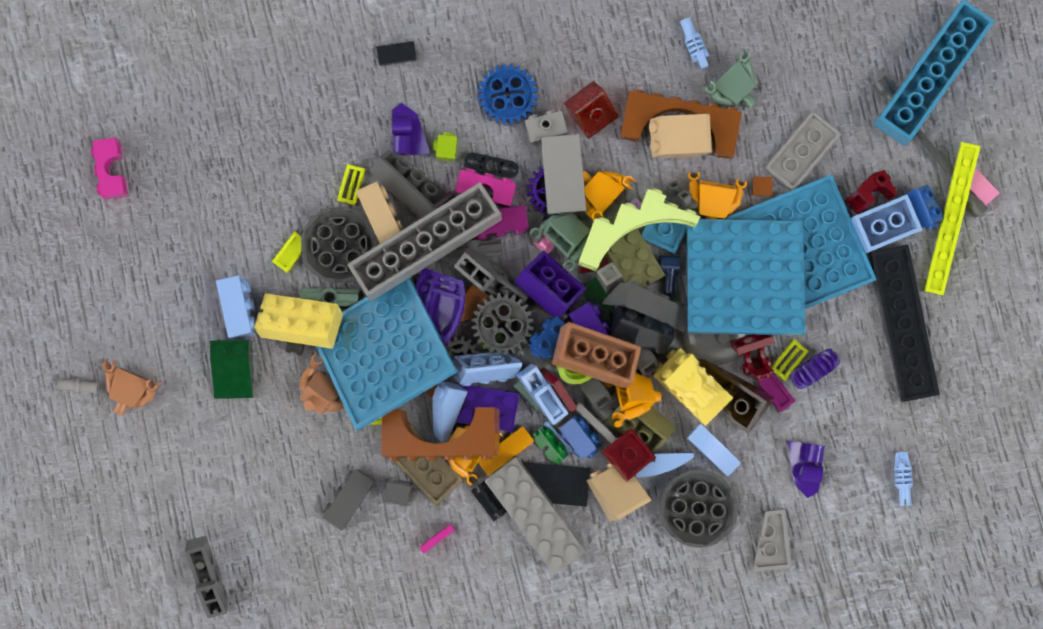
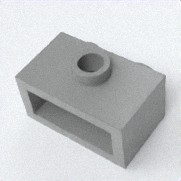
[525,109,568,146]

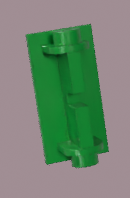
[533,426,569,465]

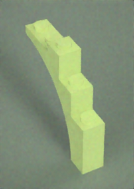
[578,188,700,271]

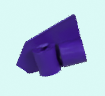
[392,102,430,155]
[787,441,825,498]

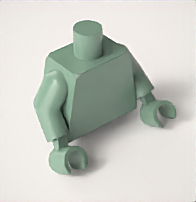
[701,48,757,109]
[530,214,590,274]

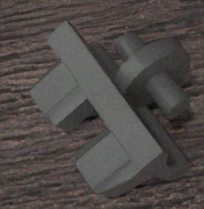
[662,180,698,211]

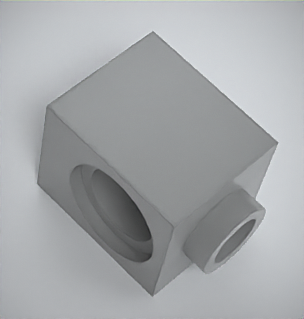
[596,262,623,295]

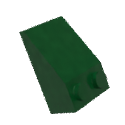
[210,340,253,399]

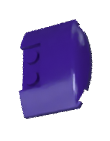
[415,268,465,345]

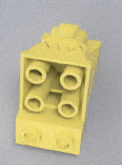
[651,348,733,426]

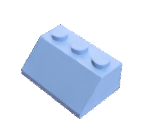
[454,351,522,386]

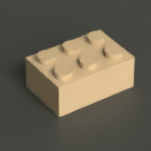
[356,182,404,244]

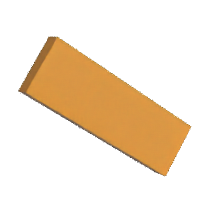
[478,426,534,476]

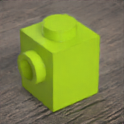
[433,132,458,162]

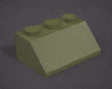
[604,404,677,454]

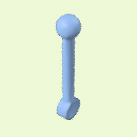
[544,420,573,452]

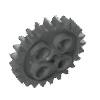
[472,292,535,355]

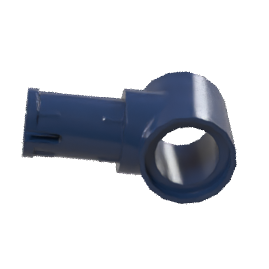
[659,256,680,293]

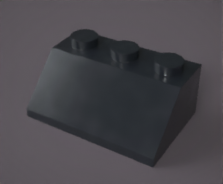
[610,307,674,355]

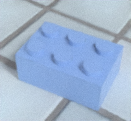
[851,195,922,253]
[216,275,258,339]

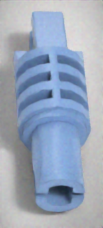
[680,18,709,70]
[894,451,913,506]

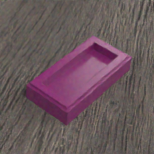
[756,373,795,413]

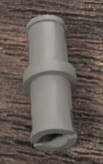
[58,378,99,394]

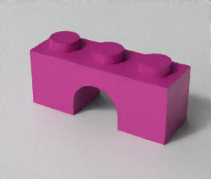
[91,137,128,200]
[455,168,516,208]

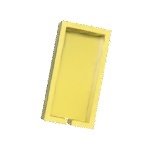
[254,293,343,349]

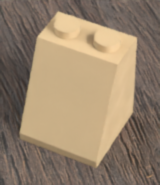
[649,114,712,159]
[586,463,651,521]

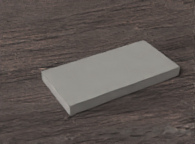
[763,110,842,191]
[541,134,586,214]

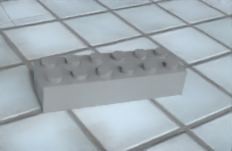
[485,456,586,575]

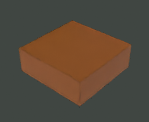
[752,176,773,197]

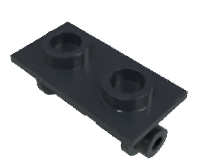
[471,480,507,522]

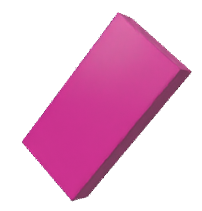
[419,524,455,554]

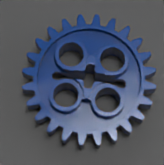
[477,63,538,126]

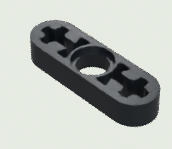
[464,153,519,179]

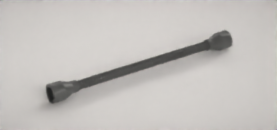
[873,76,988,218]

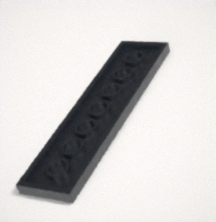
[869,244,940,402]

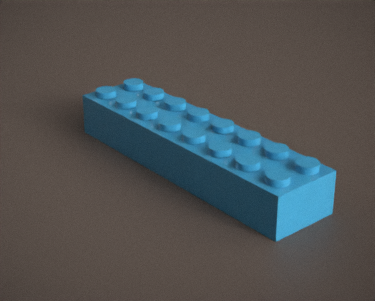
[873,0,995,146]

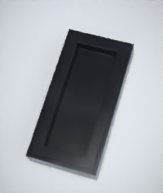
[376,41,417,66]

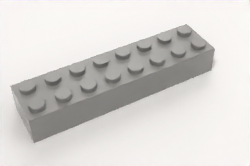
[347,182,502,302]

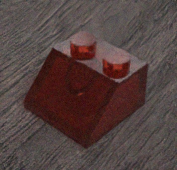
[563,81,619,139]

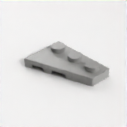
[752,509,792,572]

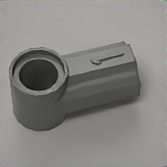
[589,385,619,422]

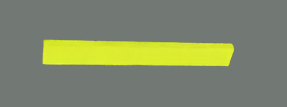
[924,142,981,296]

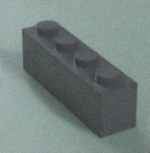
[370,150,455,219]
[603,280,687,332]

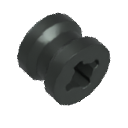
[286,342,305,356]

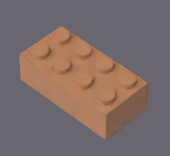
[552,322,641,388]

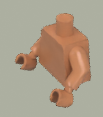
[299,354,344,414]
[103,358,161,416]

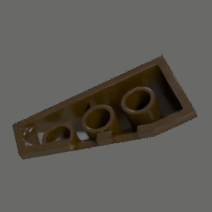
[699,359,774,433]

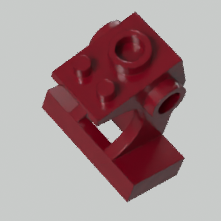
[844,170,897,215]
[730,334,774,381]

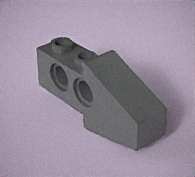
[454,248,528,305]
[185,536,228,618]

